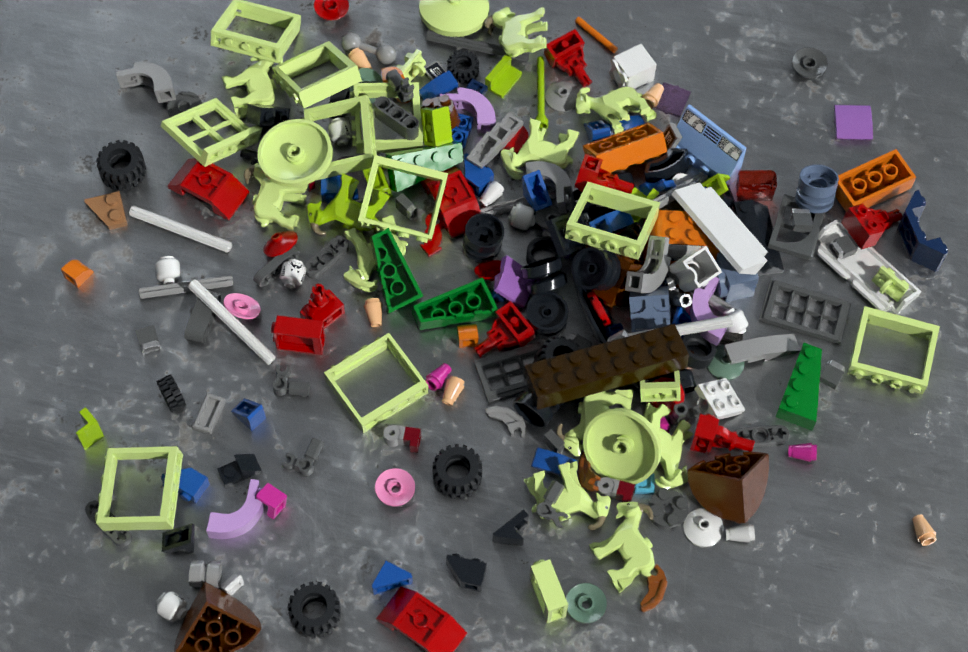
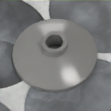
[545,81,579,112]

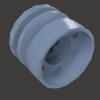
[795,164,839,213]

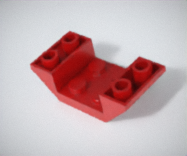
[167,158,250,220]
[421,166,481,239]
[376,586,467,652]

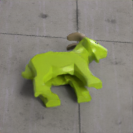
[307,173,390,236]

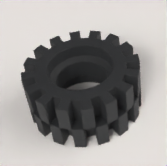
[447,50,479,84]
[156,374,186,413]

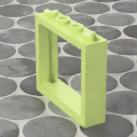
[211,0,301,63]
[272,41,362,108]
[350,82,423,154]
[302,95,377,181]
[358,155,448,243]
[565,182,660,260]
[847,306,940,394]
[324,333,428,434]
[95,446,183,531]

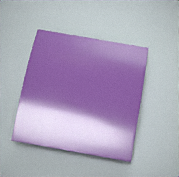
[834,105,873,141]
[494,255,531,309]

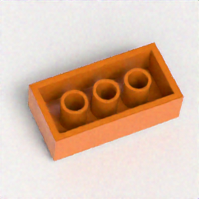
[583,122,667,173]
[835,149,916,212]

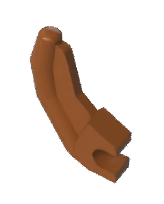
[577,451,601,492]
[640,564,668,612]

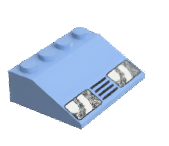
[675,104,747,186]

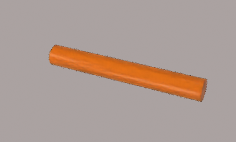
[575,17,618,53]

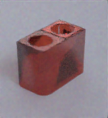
[736,170,777,201]

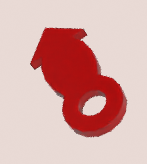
[420,212,444,257]

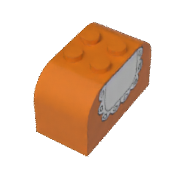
[641,210,720,267]

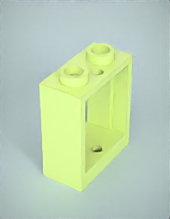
[640,370,680,402]
[529,559,568,623]

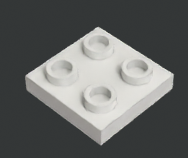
[695,378,746,419]

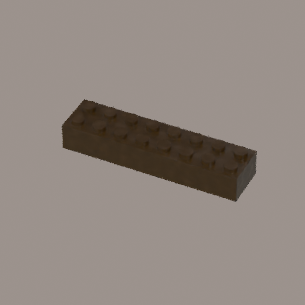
[525,324,689,410]

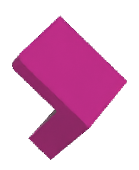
[256,483,287,520]

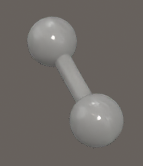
[341,33,396,65]

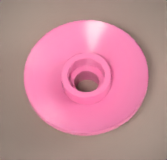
[223,293,261,319]
[375,468,415,507]

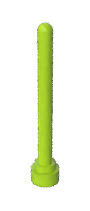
[535,56,549,129]

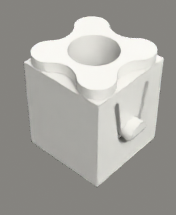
[609,44,657,89]
[669,246,722,292]

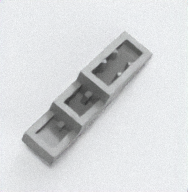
[466,112,524,169]
[724,334,800,365]

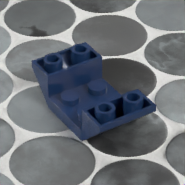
[897,190,948,272]

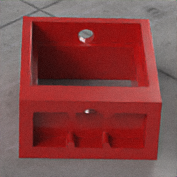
[271,315,326,355]

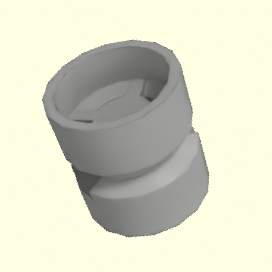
[189,560,222,588]

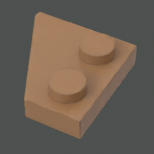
[84,191,128,230]

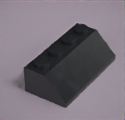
[732,200,784,276]

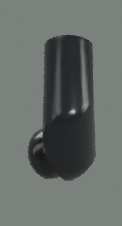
[240,149,258,165]

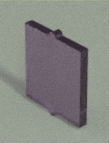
[654,82,691,118]

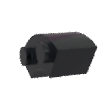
[644,149,689,183]

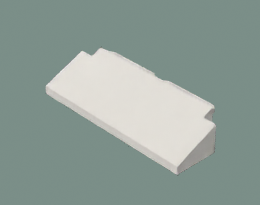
[671,182,768,275]
[815,218,922,315]

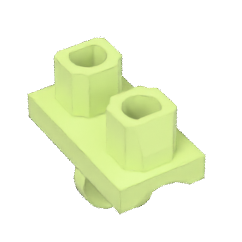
[396,49,426,82]
[871,266,909,302]

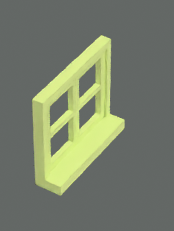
[161,98,262,167]

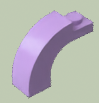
[440,88,496,133]
[690,277,727,346]
[206,479,264,539]

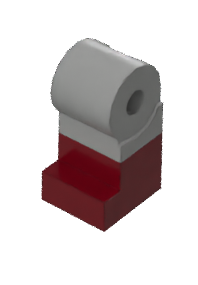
[384,425,422,453]
[596,477,635,502]

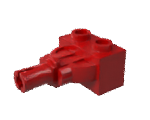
[543,29,592,88]
[574,154,634,194]
[841,204,902,250]
[300,283,345,329]
[474,301,536,358]
[690,414,755,455]

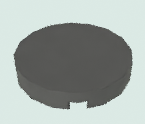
[167,91,203,125]

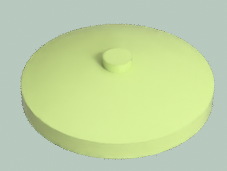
[419,0,489,37]
[258,119,333,187]
[583,408,661,484]

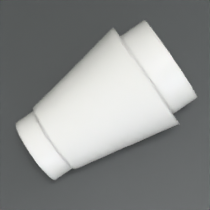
[478,180,504,207]
[726,523,755,543]

